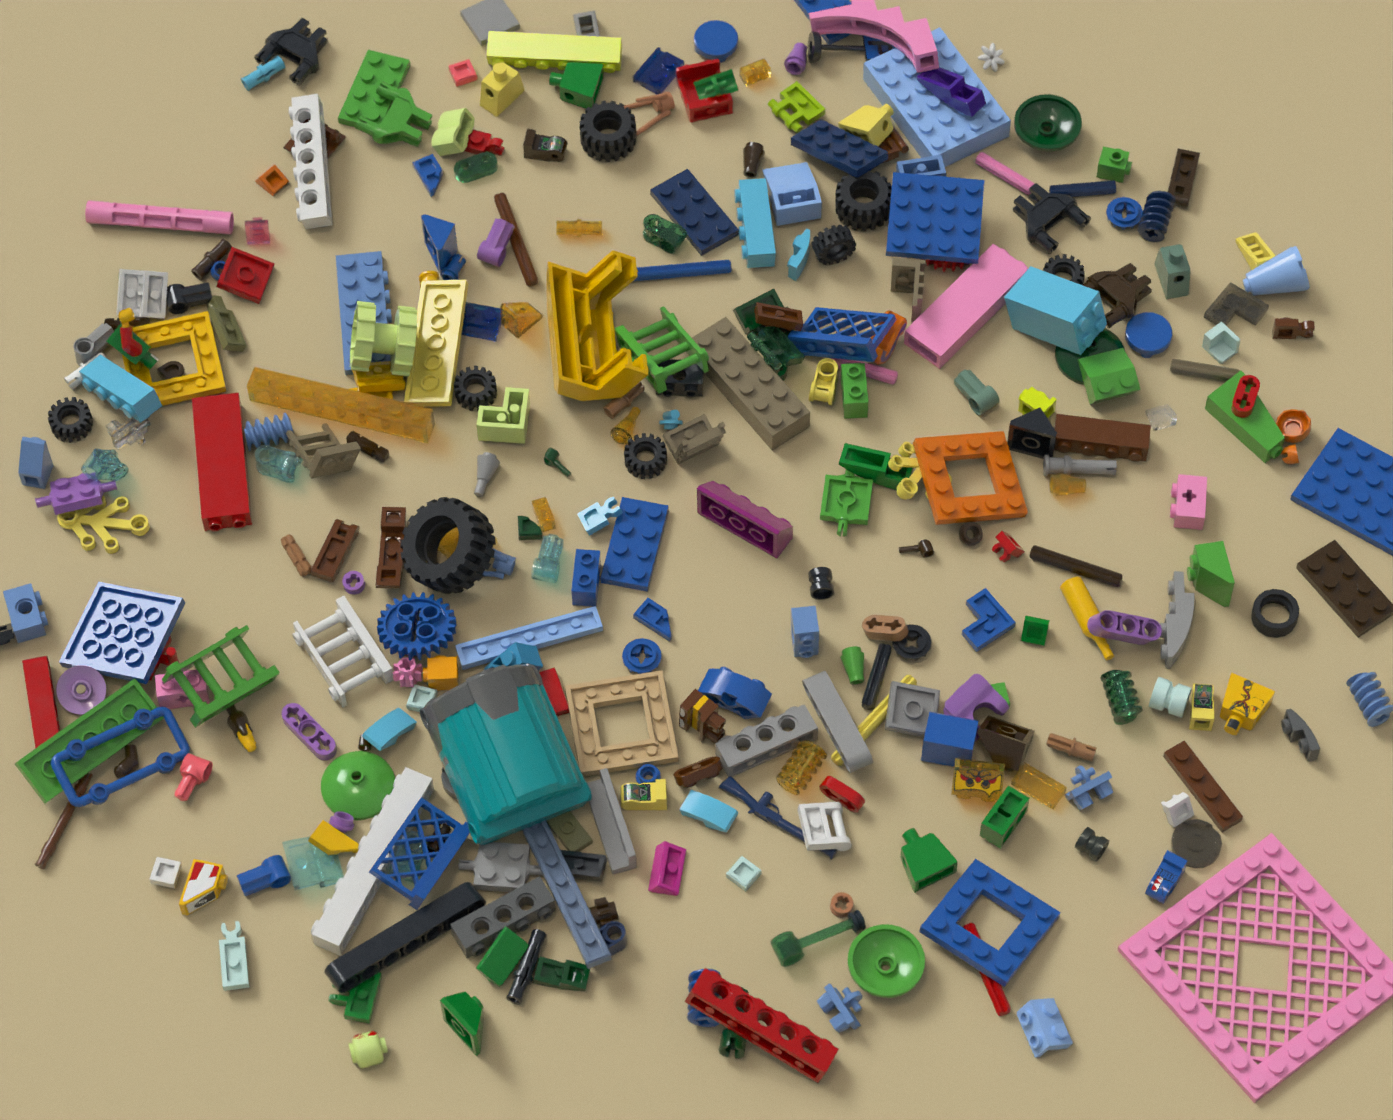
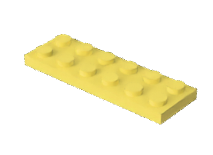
[404,280,468,407]

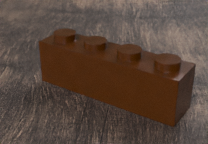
[1054,414,1151,462]

